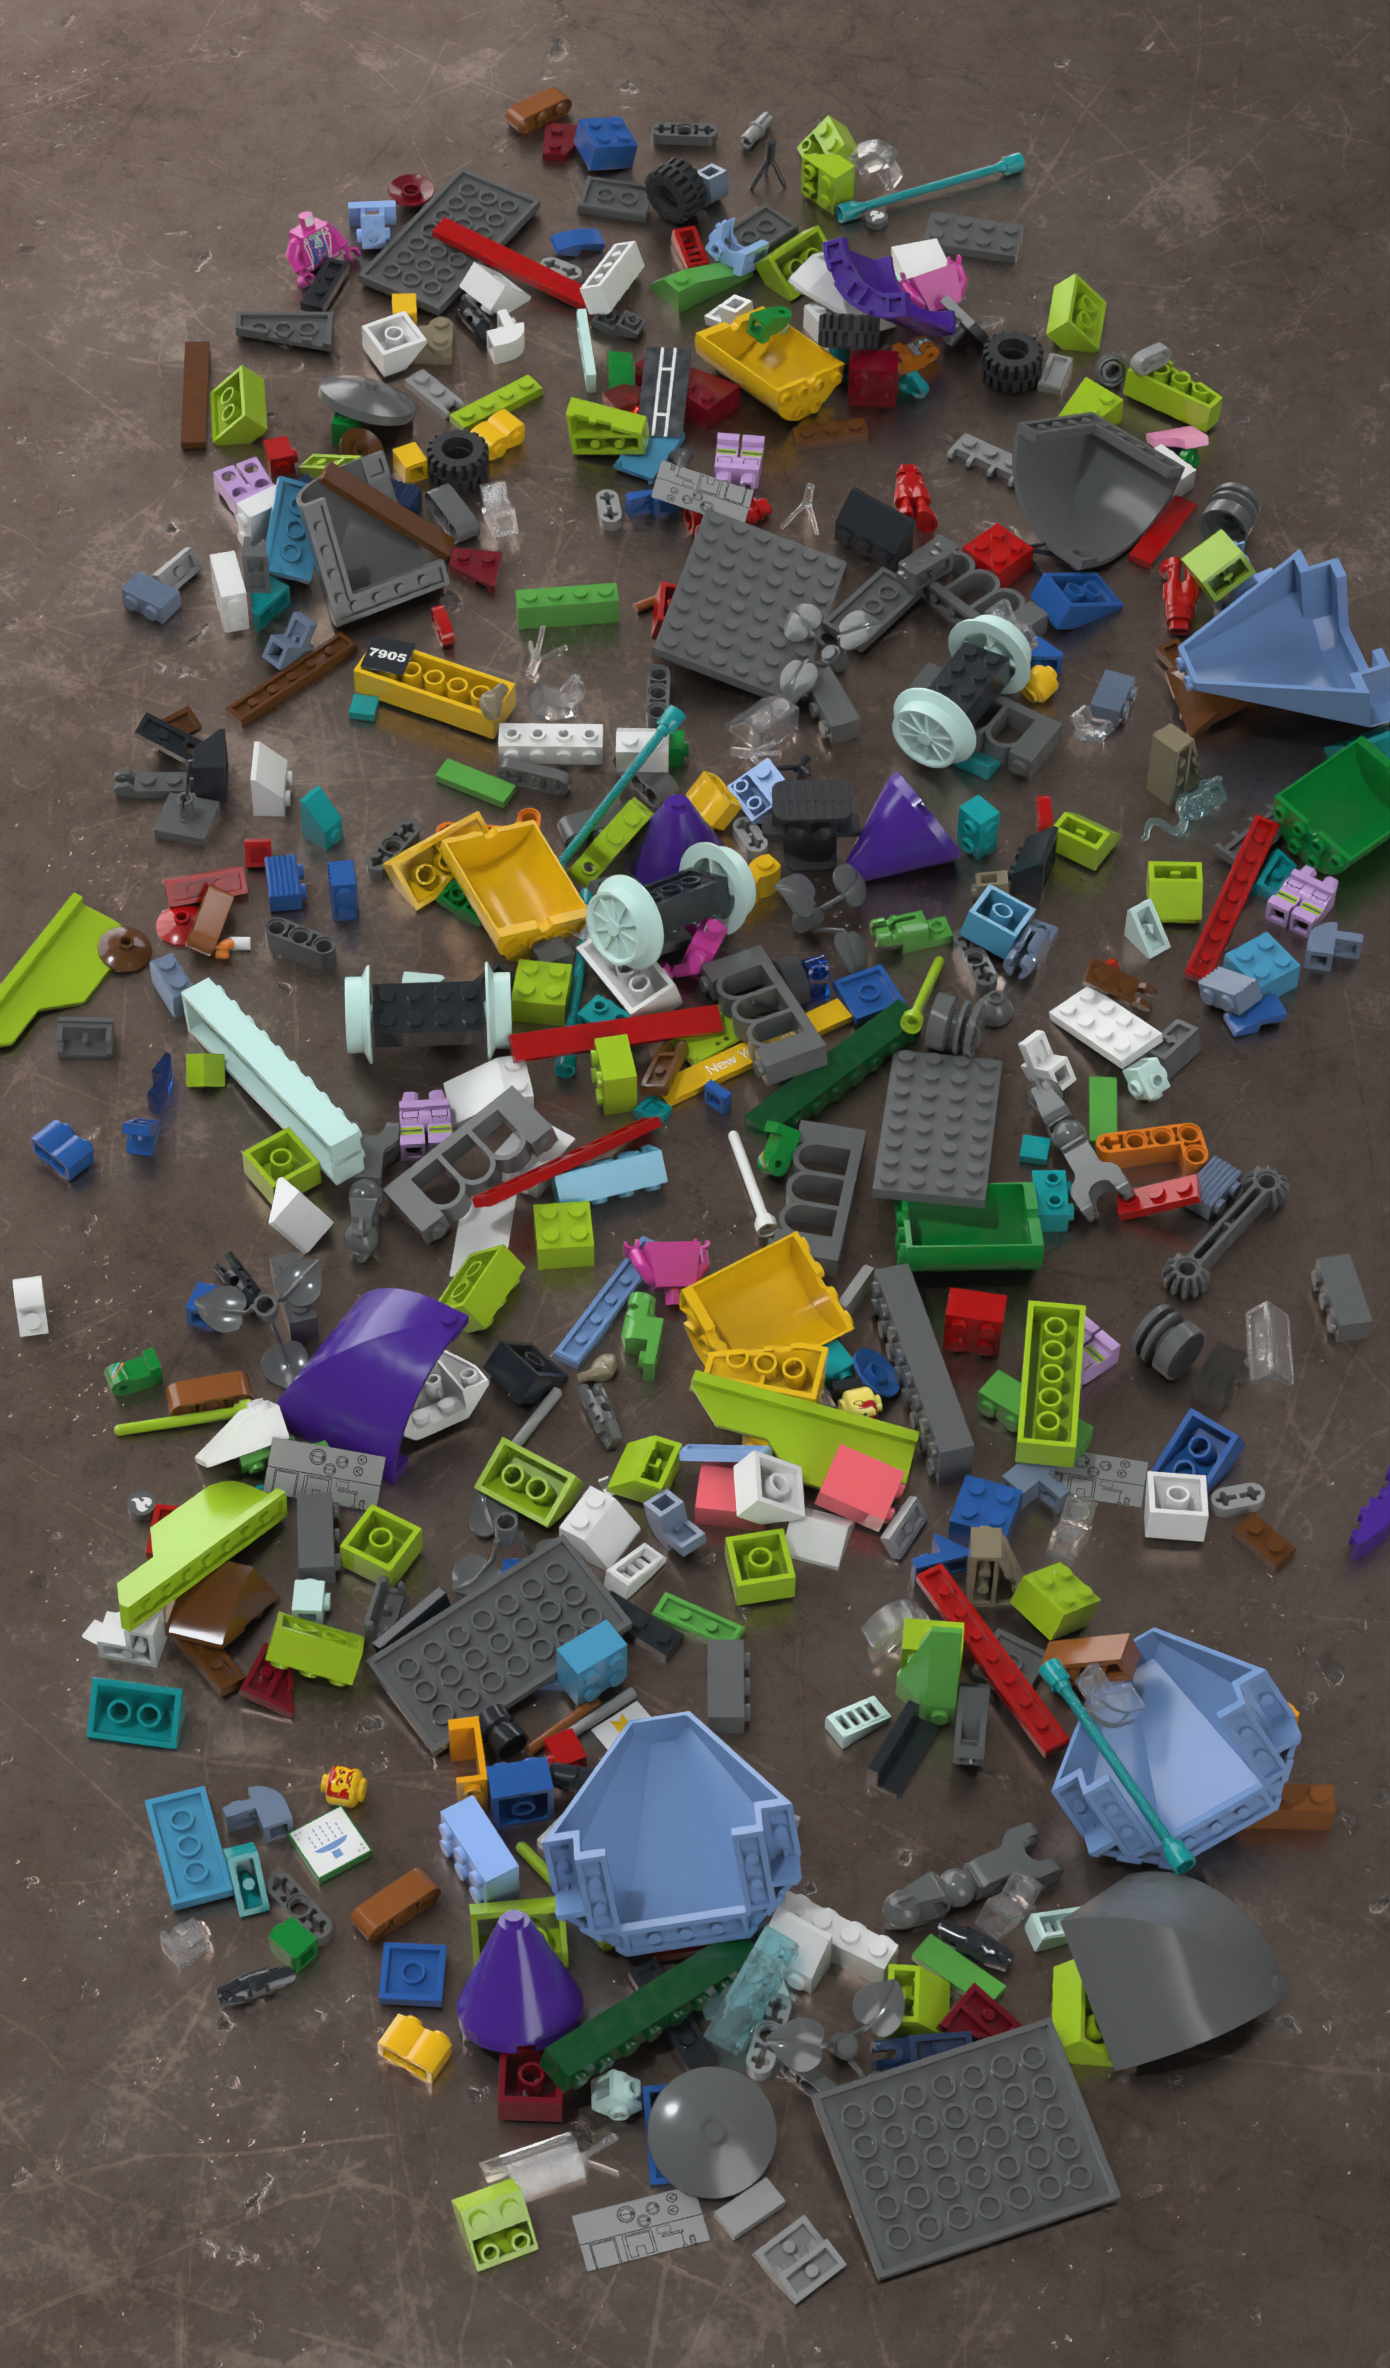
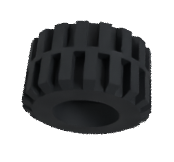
[644,157,708,224]
[818,313,880,350]
[981,330,1044,393]
[427,428,489,493]

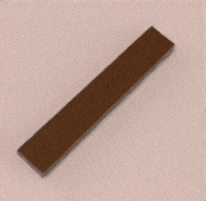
[181,341,210,449]
[319,461,456,561]
[225,632,358,728]

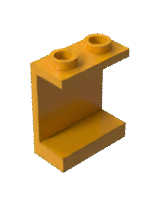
[448,1716,489,1811]

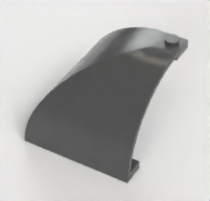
[1012,412,1185,571]
[296,450,450,627]
[1060,1871,1289,2071]

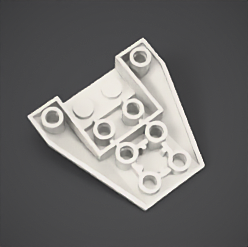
[788,252,897,331]
[403,1350,489,1441]

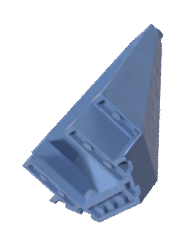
[1176,549,1390,727]
[1051,1627,1302,1870]
[542,1711,802,1957]

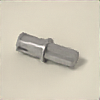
[739,112,773,149]

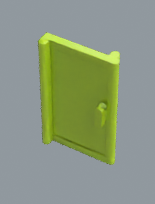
[670,1006,752,1066]

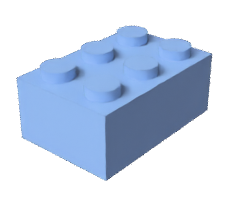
[438,1795,520,1904]

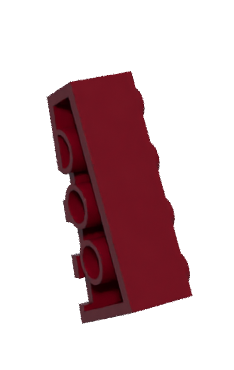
[635,357,740,432]

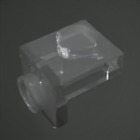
[1069,705,1115,743]

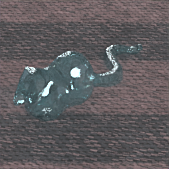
[1140,776,1228,842]

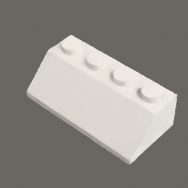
[576,938,683,1017]

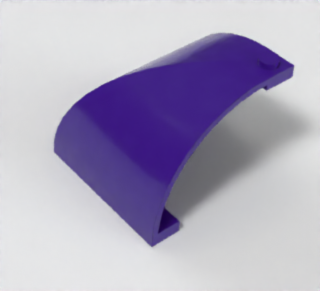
[276,1288,469,1485]

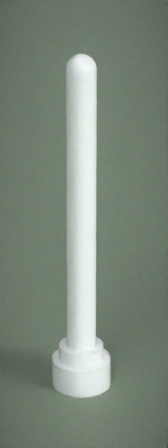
[728,1131,779,1238]

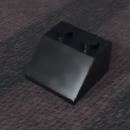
[188,729,229,803]
[1008,826,1059,900]
[482,1340,569,1404]

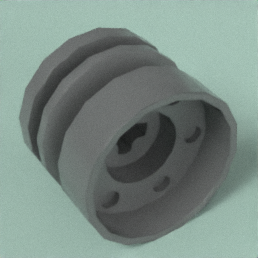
[1198,482,1261,543]
[925,992,985,1059]
[1130,1303,1206,1380]

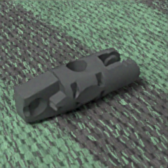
[577,1383,623,1449]

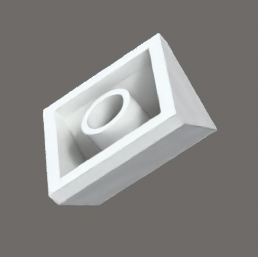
[269,1177,334,1254]
[786,1507,855,1570]

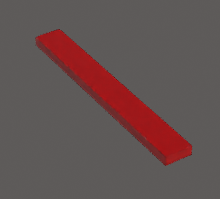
[432,217,596,317]
[1183,814,1280,983]
[508,1004,724,1063]
[472,1116,662,1208]
[916,1563,1071,1759]

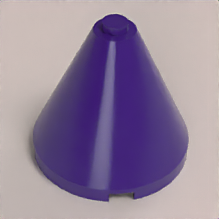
[846,771,961,882]
[624,794,725,886]
[457,1910,584,2053]

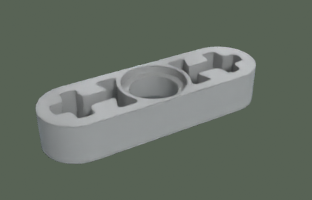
[746,1993,791,2081]

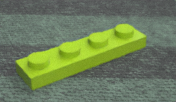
[450,374,543,431]

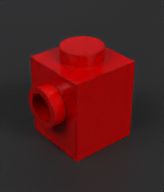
[263,436,298,478]
[544,1728,587,1767]

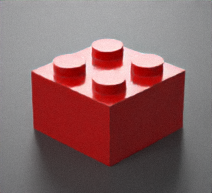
[962,523,1034,588]
[943,1287,1007,1357]

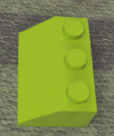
[754,225,827,301]
[1046,273,1107,353]
[210,365,268,445]
[438,1244,525,1333]
[474,1437,585,1528]
[265,1611,364,1686]
[469,1897,569,1967]
[1052,1959,1113,2067]

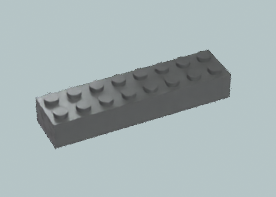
[870,1263,974,1486]

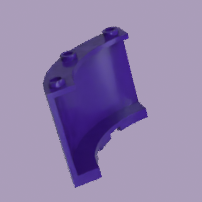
[823,237,956,336]

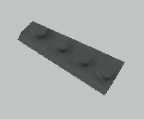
[235,311,333,352]

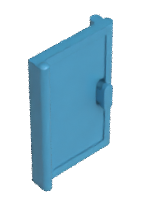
[613,432,685,485]

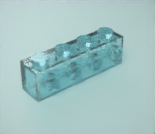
[703,1925,800,2057]

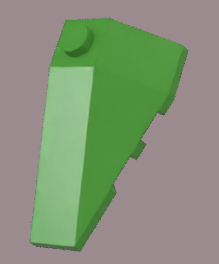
[649,262,754,314]
[895,1626,963,1725]

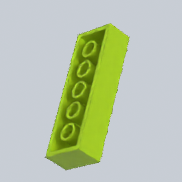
[1015,1300,1086,1468]

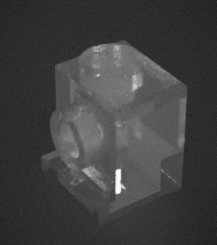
[159,1917,211,1971]

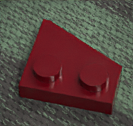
[542,123,577,162]
[449,547,502,594]
[238,1642,295,1719]
[936,1982,1022,2042]

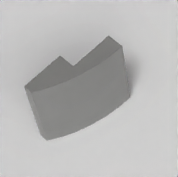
[752,2214,847,2305]

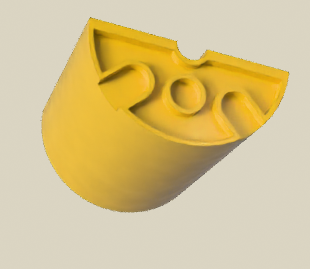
[695,306,845,421]
[440,820,587,962]
[679,1231,854,1366]

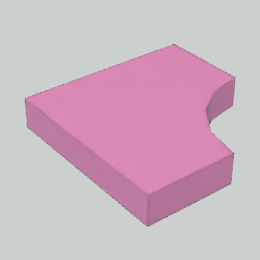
[1146,426,1209,449]

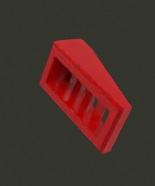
[671,226,710,269]

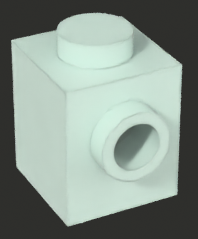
[292,1578,331,1624]

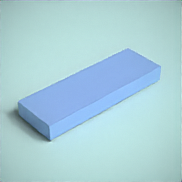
[679,1444,772,1462]

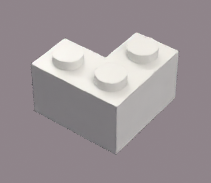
[97,1609,167,1668]

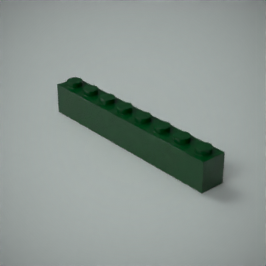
[743,999,921,1150]
[540,1938,762,2093]

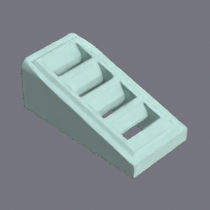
[825,1696,892,1749]
[1025,1906,1081,1952]

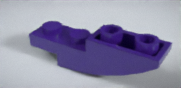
[1348,1465,1390,1560]

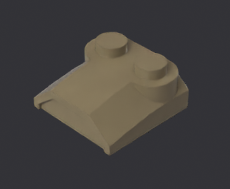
[411,317,454,365]

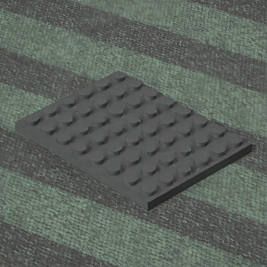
[651,508,847,709]
[811,2017,1121,2281]

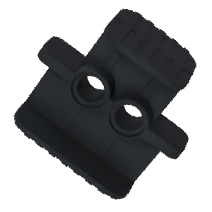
[762,779,860,872]

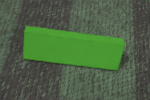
[435,758,516,809]
[1089,1076,1117,1147]
[652,1592,745,1644]
[911,1933,1006,2002]

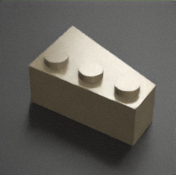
[1146,723,1204,806]
[966,1526,1024,1607]

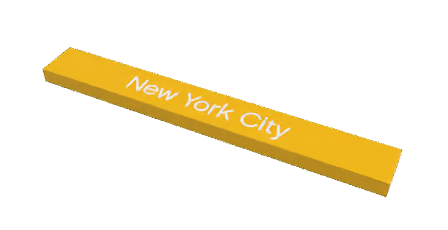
[657,998,852,1106]

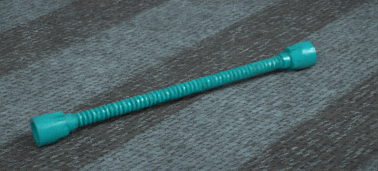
[836,152,1025,223]
[558,705,686,870]
[554,887,593,1078]
[1039,1658,1196,1875]

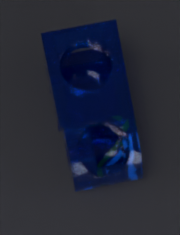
[801,954,830,1004]

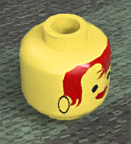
[838,1387,882,1420]

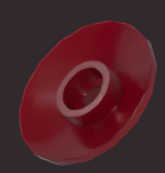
[388,174,434,207]

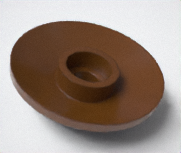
[339,428,384,457]
[98,927,152,973]

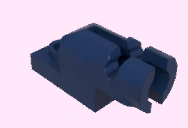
[870,2031,972,2072]

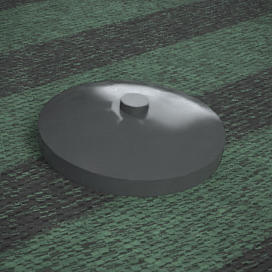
[318,374,415,426]
[647,2067,777,2199]

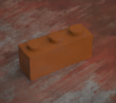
[1040,1633,1141,1686]
[1246,1784,1335,1830]

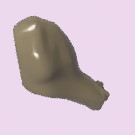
[479,683,509,720]
[577,1354,618,1383]

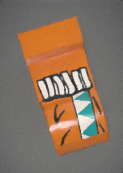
[891,336,939,375]

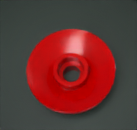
[156,905,199,947]

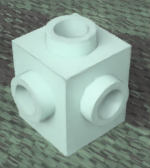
[1122,1057,1171,1102]
[591,2069,642,2121]

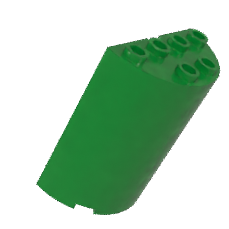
[1272,736,1390,875]
[894,1182,1044,1272]

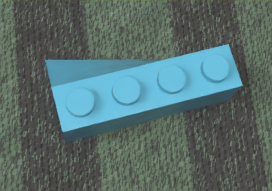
[550,1144,668,1205]

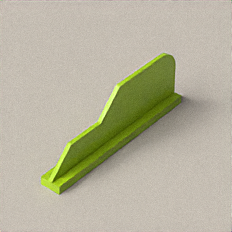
[0,892,127,1047]
[689,1370,920,1501]
[117,1481,288,1632]

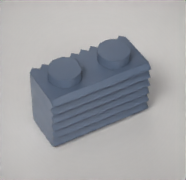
[121,571,182,624]
[1089,669,1138,728]
[149,953,193,1018]
[1198,966,1263,1015]
[1184,1156,1242,1221]

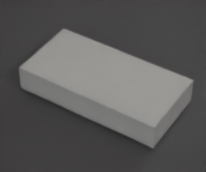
[1037,353,1073,396]
[839,1264,874,1315]
[714,2177,786,2241]

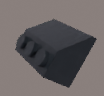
[834,487,915,572]

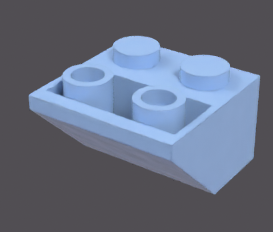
[727,758,785,824]

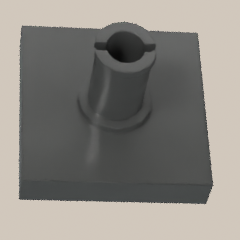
[940,295,989,348]
[154,792,221,846]

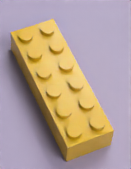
[353,650,516,739]

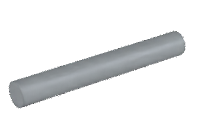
[512,1387,563,1447]
[566,1687,637,1737]

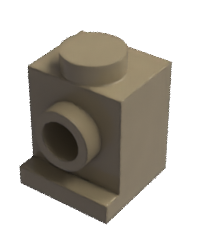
[971,870,1010,900]

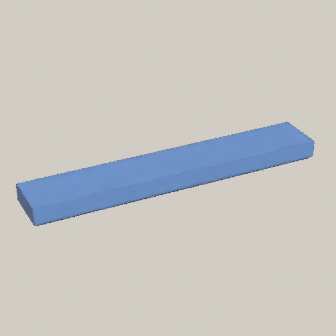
[554,1236,655,1370]

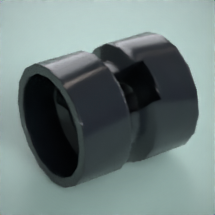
[478,1704,528,1762]

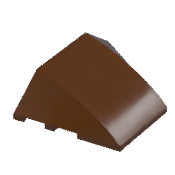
[1164,665,1260,738]
[165,1561,280,1649]

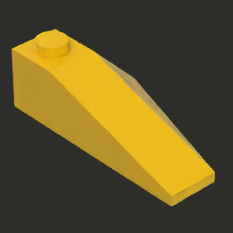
[382,811,489,911]
[704,1342,829,1404]

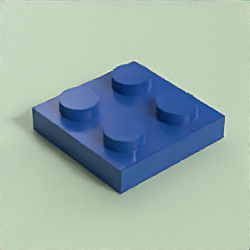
[832,964,905,1026]
[379,1942,447,2007]

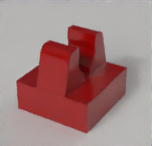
[244,838,272,868]

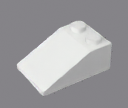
[443,1056,534,1129]
[195,1398,290,1468]

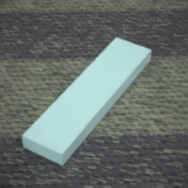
[577,309,596,393]

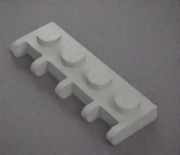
[947,433,1014,488]

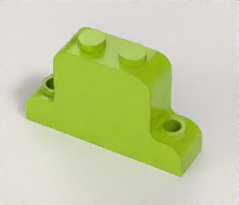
[567,797,654,889]

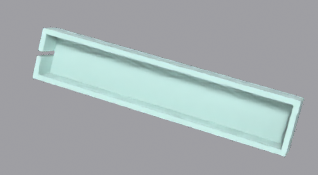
[181,978,365,1185]

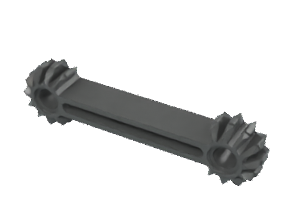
[1162,1165,1290,1300]

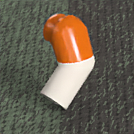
[214,937,251,959]

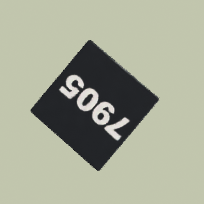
[360,635,416,675]

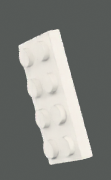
[1049,987,1163,1069]

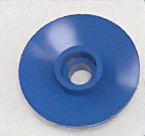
[853,1348,900,1397]

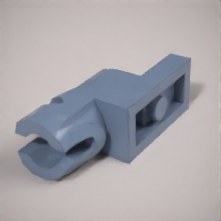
[1003,919,1059,979]

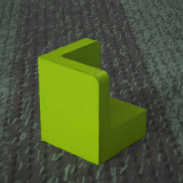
[186,1053,225,1087]

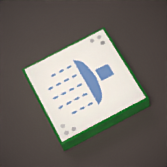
[288,1805,373,1885]

